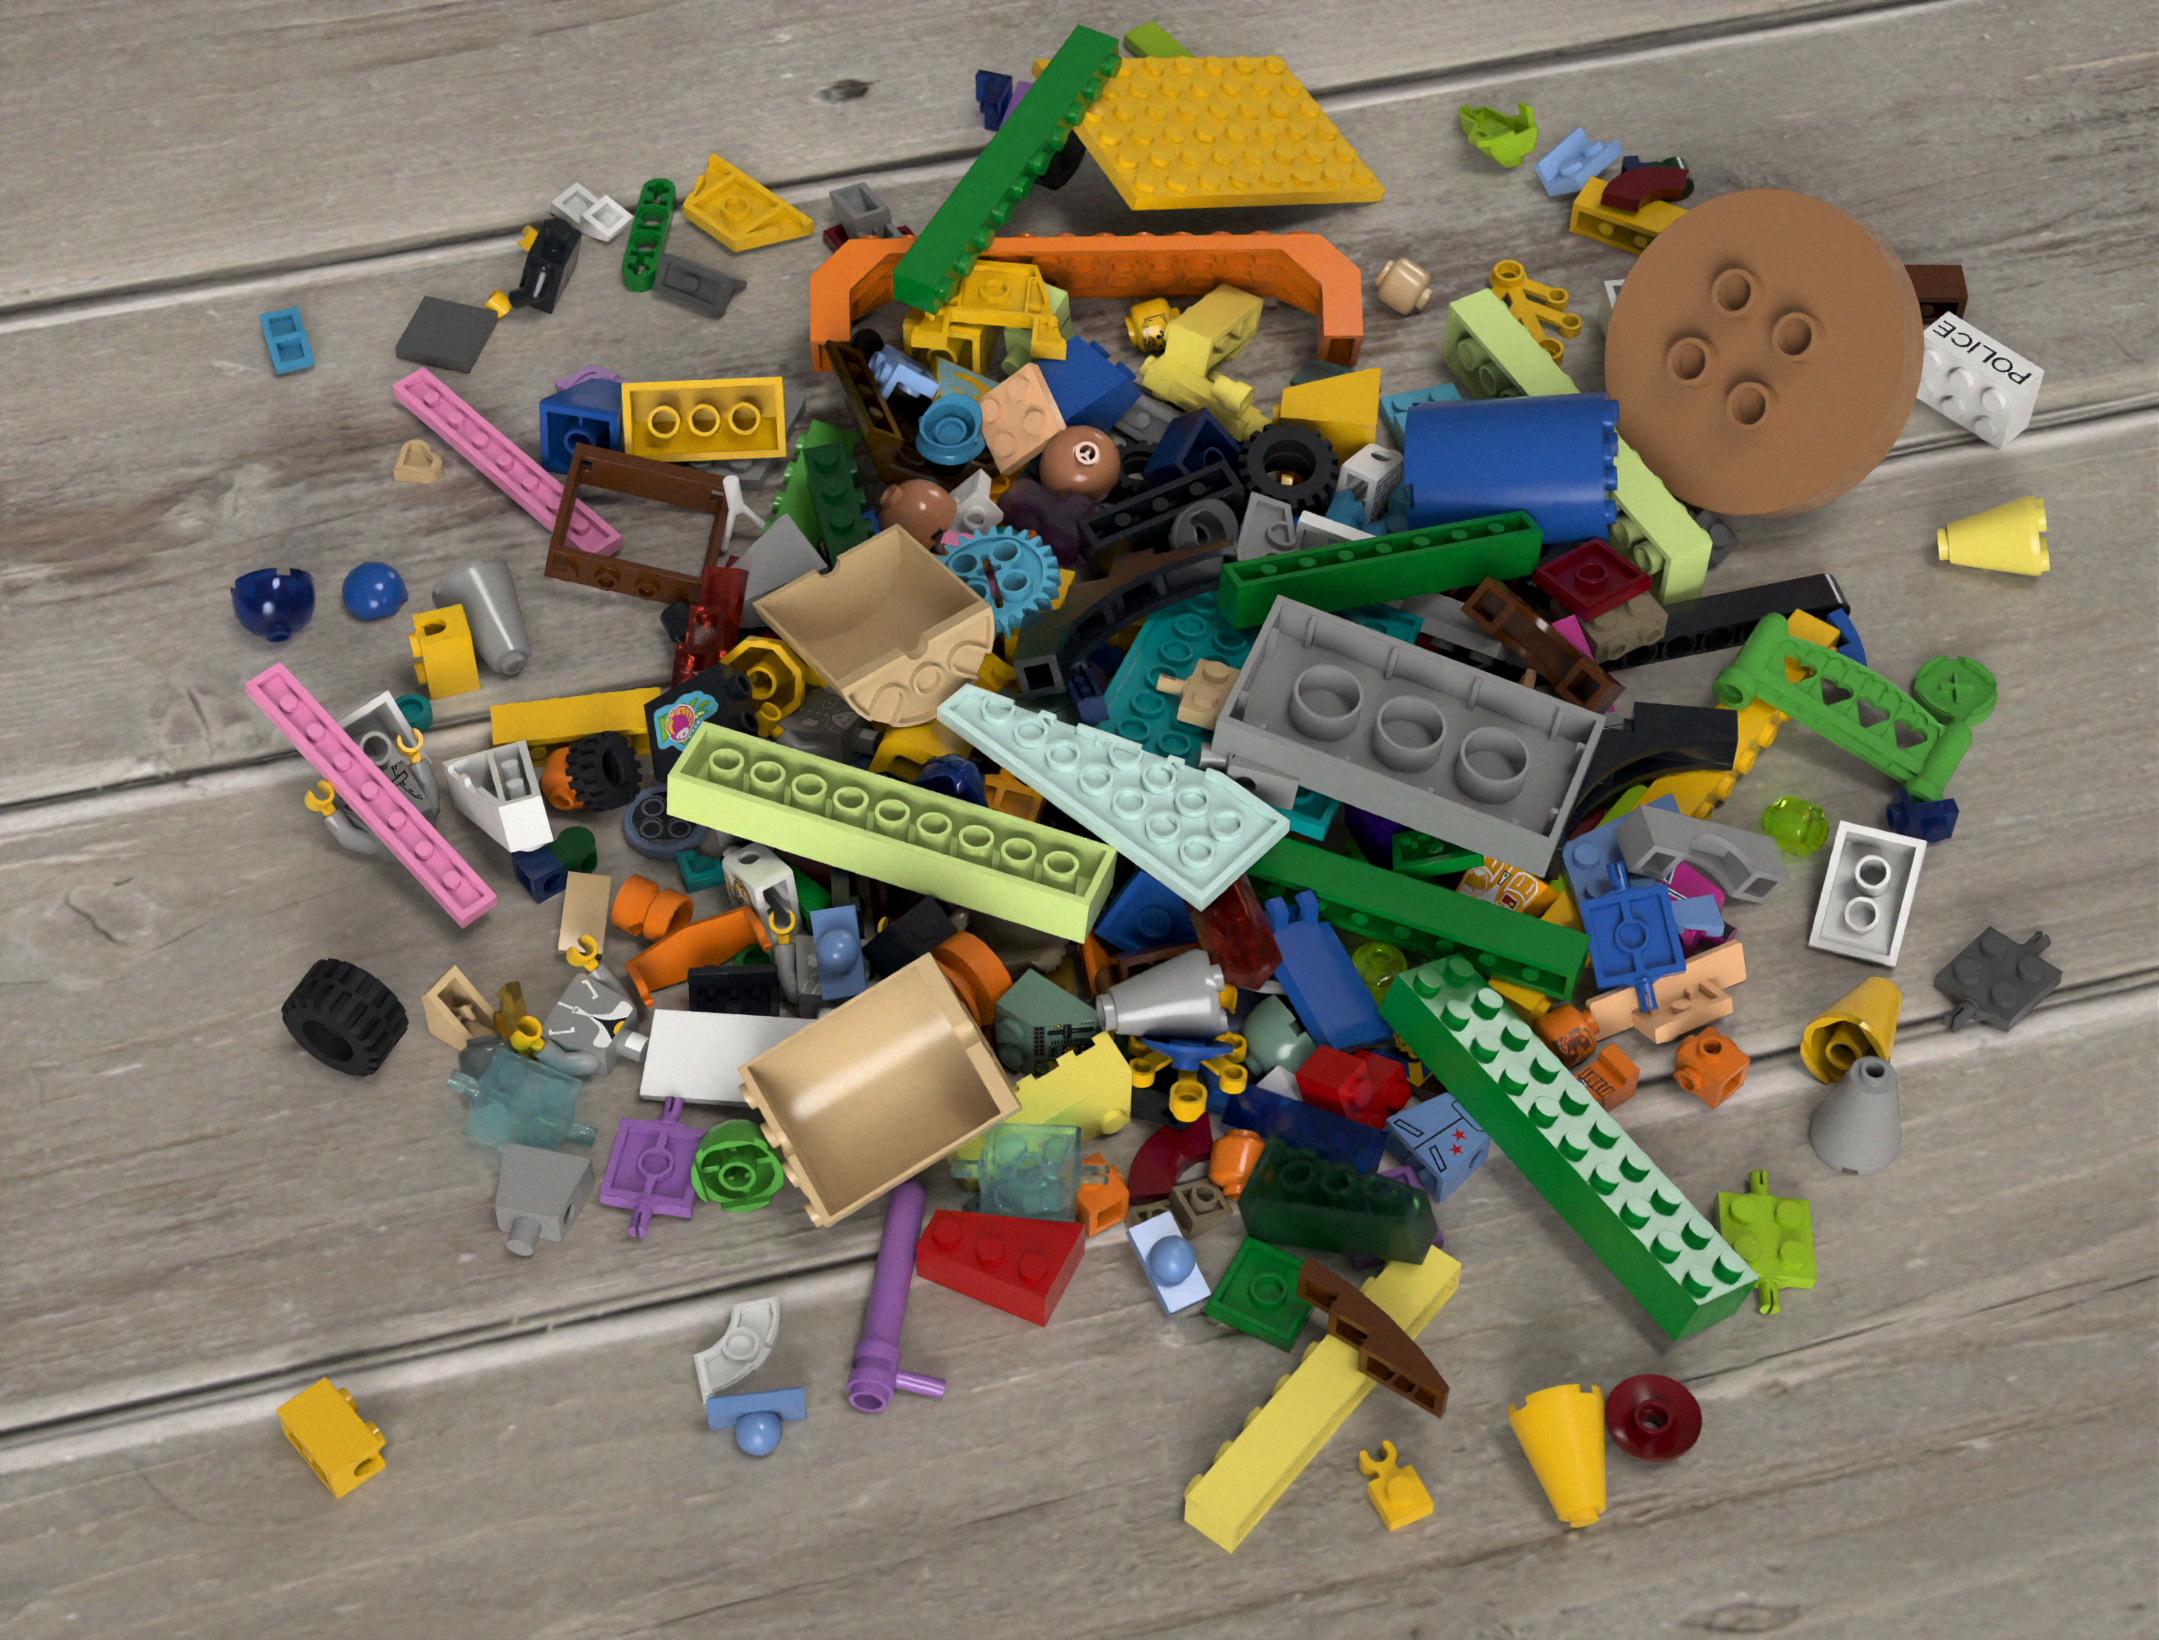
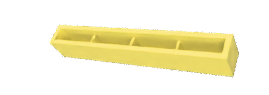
[1183,1234,1462,1553]

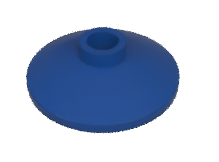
[1141,1036,1234,1071]

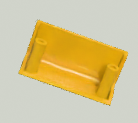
[867,718,973,791]

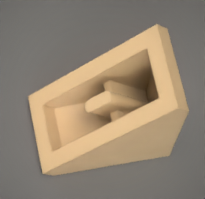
[422,964,512,1051]

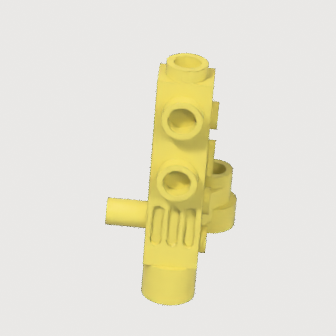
[1139,354,1272,442]

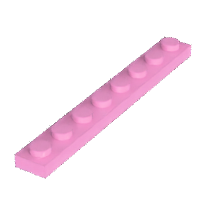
[392,367,623,557]
[244,661,497,929]

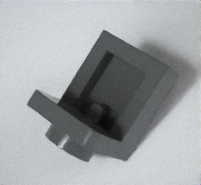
[1687,509,1740,570]

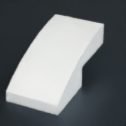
[550,182,634,242]

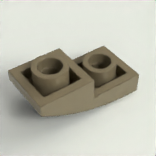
[1124,1178,1233,1241]

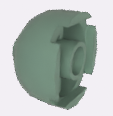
[1241,994,1318,1078]

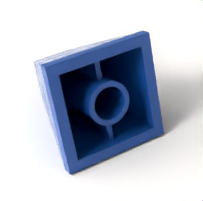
[539,378,623,475]

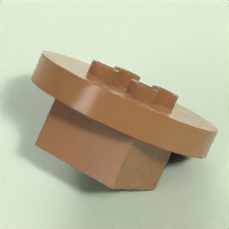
[1604,188,1924,518]

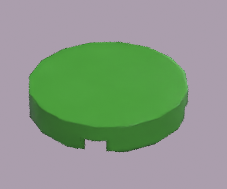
[1912,655,1998,726]

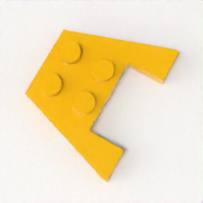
[911,260,1067,360]

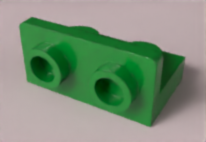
[1391,830,1484,880]

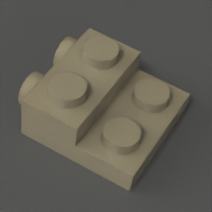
[1549,590,1668,664]

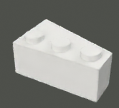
[441,740,554,853]

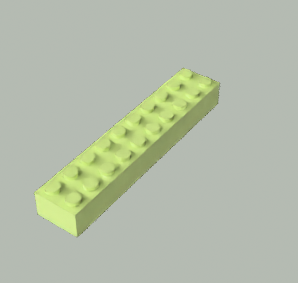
[1442,288,1713,606]
[667,721,1117,944]

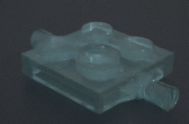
[446,1047,599,1151]
[951,1123,1110,1222]

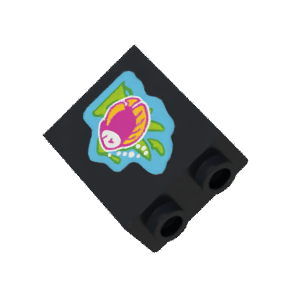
[644,662,759,784]

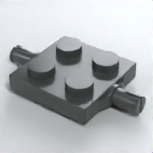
[1934,926,2063,1033]

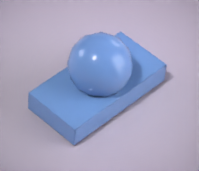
[810,905,868,1002]
[1126,1210,1212,1317]
[706,1387,806,1456]

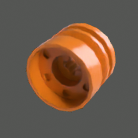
[931,931,1013,1029]

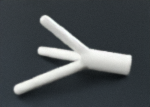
[720,475,765,552]

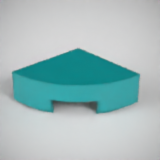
[675,850,726,894]

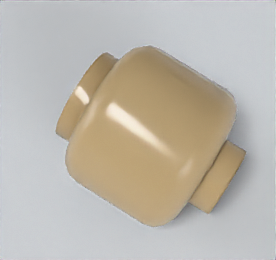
[1374,257,1434,315]

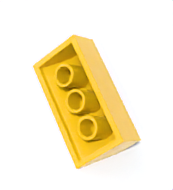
[621,377,787,462]

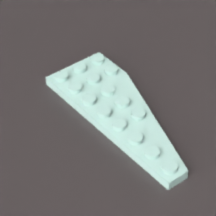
[937,683,1290,912]

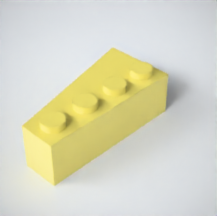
[946,1031,1132,1193]

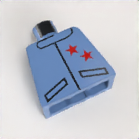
[1383,1093,1491,1204]

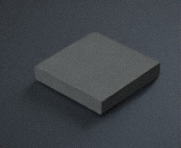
[395,296,498,373]

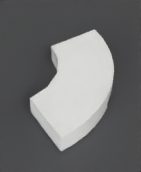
[694,1294,780,1404]

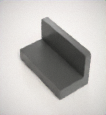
[652,253,747,316]

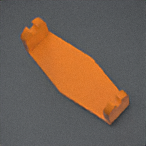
[623,905,773,1009]

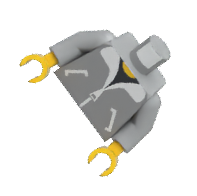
[510,935,650,1077]

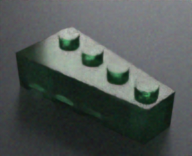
[1237,1135,1438,1265]

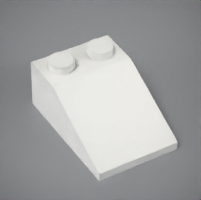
[1808,821,1927,968]

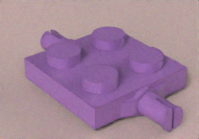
[599,1096,707,1238]

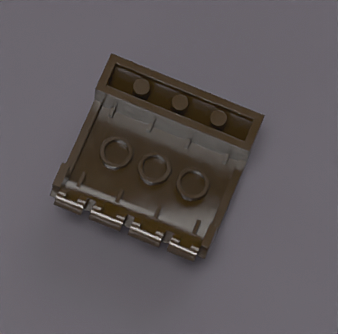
[824,340,1000,493]

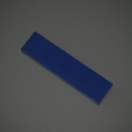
[1222,1082,1389,1177]

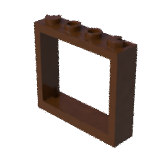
[544,442,729,612]

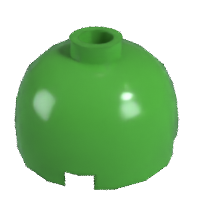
[691,1119,784,1212]

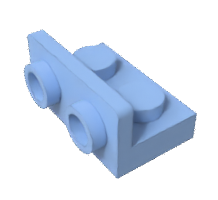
[1534,127,1623,197]
[868,344,940,400]

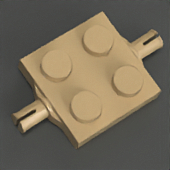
[1156,658,1241,731]

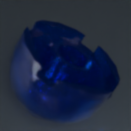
[230,568,316,642]

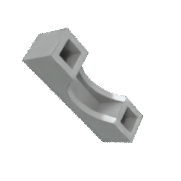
[1614,804,1790,904]

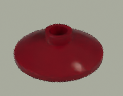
[1604,1374,1702,1462]

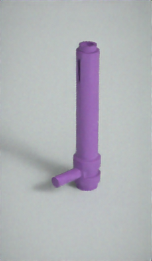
[846,1178,946,1412]

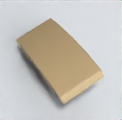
[557,871,612,959]

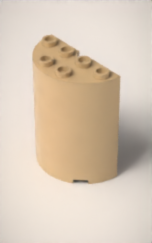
[753,523,995,727]
[737,952,1023,1228]

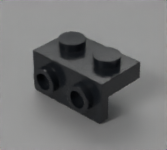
[687,963,780,1017]

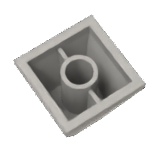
[709,513,828,628]

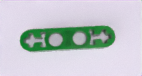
[622,178,677,293]

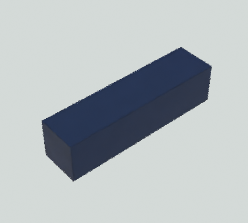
[1066,660,1110,726]

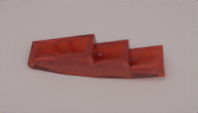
[670,566,749,690]

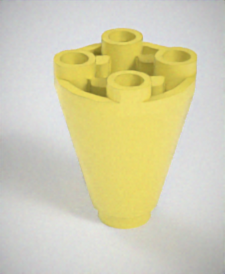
[1937,495,2050,576]

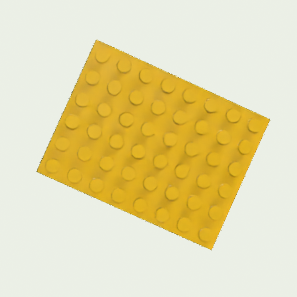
[1030,55,1385,211]

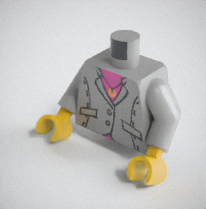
[304,728,440,862]

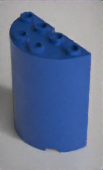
[1404,392,1619,544]

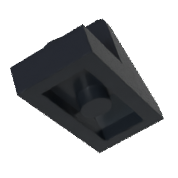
[862,894,958,979]

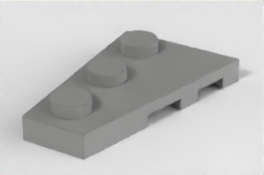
[1236,492,1297,561]

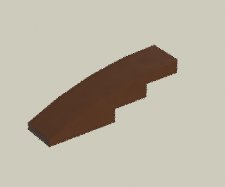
[1296,1257,1450,1419]

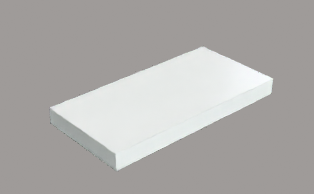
[639,1009,817,1108]

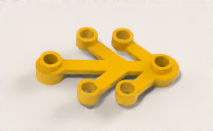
[1489,260,1582,367]
[1128,1031,1248,1122]

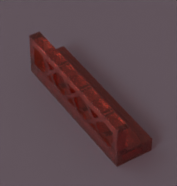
[1181,872,1283,991]

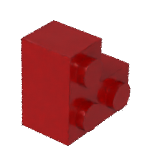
[1294,1044,1412,1156]

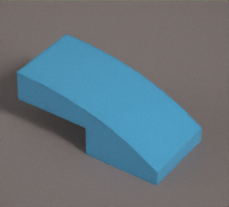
[259,307,315,375]

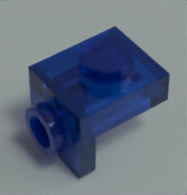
[1886,786,1959,843]

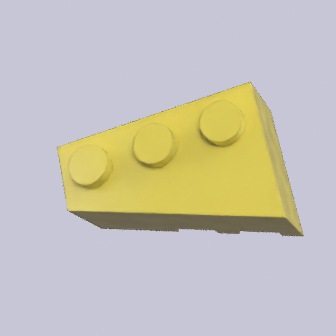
[1164,283,1264,383]

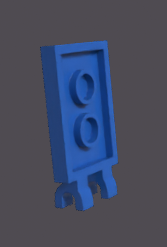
[1249,890,1394,1053]

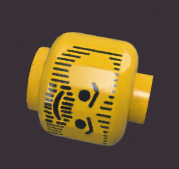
[1124,297,1180,353]

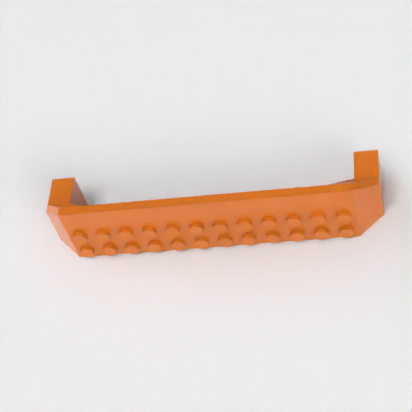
[810,230,1363,372]

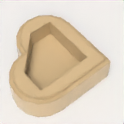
[393,439,444,484]

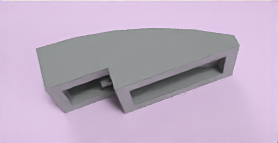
[829,182,903,239]

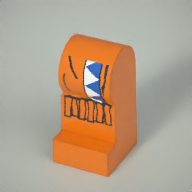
[1573,1043,1640,1113]

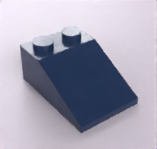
[1141,407,1245,526]

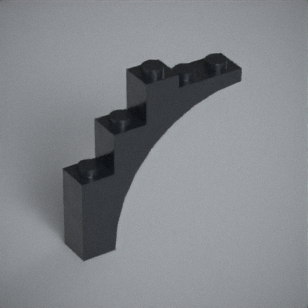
[1013,538,1241,700]
[1540,702,1738,880]

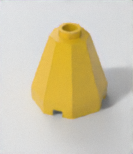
[719,636,806,723]

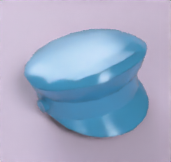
[915,393,986,466]

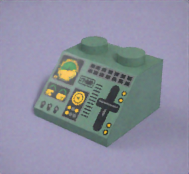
[996,968,1102,1078]

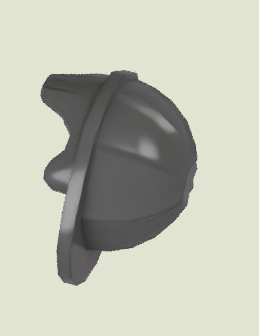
[1167,498,1238,551]

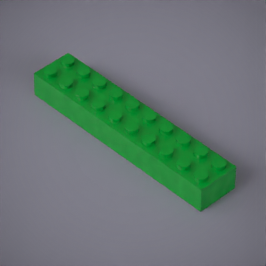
[1377,952,1760,1342]

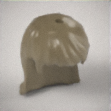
[949,905,1068,981]

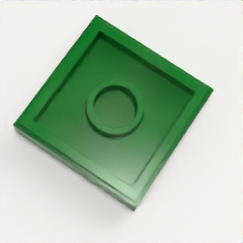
[1205,1235,1316,1353]

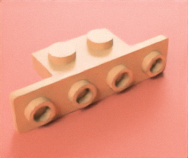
[1585,939,1746,1044]

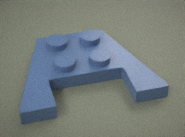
[1560,794,1725,937]

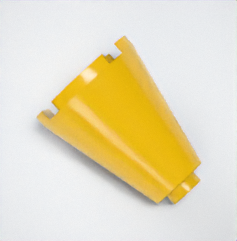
[1800,977,1902,1085]
[1506,1384,1607,1528]

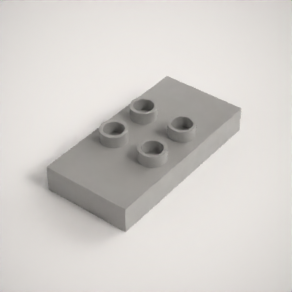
[1210,595,1607,878]

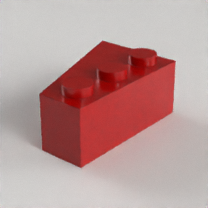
[916,1209,1085,1328]

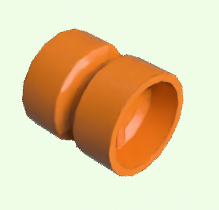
[611,874,694,944]

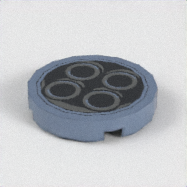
[623,784,710,861]

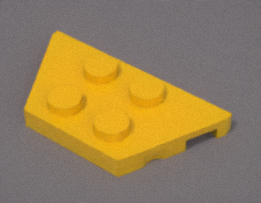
[683,153,814,252]

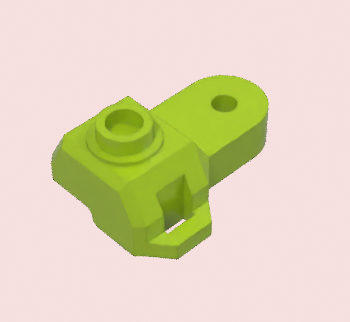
[1458,101,1539,168]

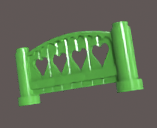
[1712,612,1972,821]

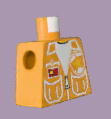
[1455,856,1561,918]

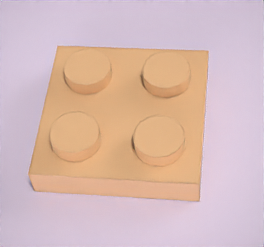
[976,362,1067,475]

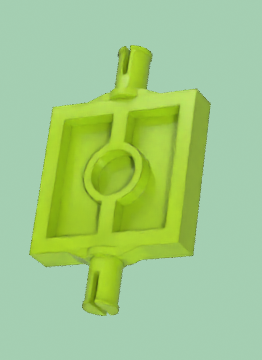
[1713,1169,1817,1315]

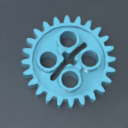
[935,526,1062,640]

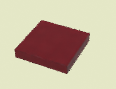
[1532,537,1651,623]

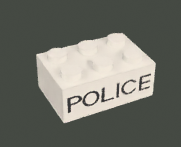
[1916,311,2044,450]

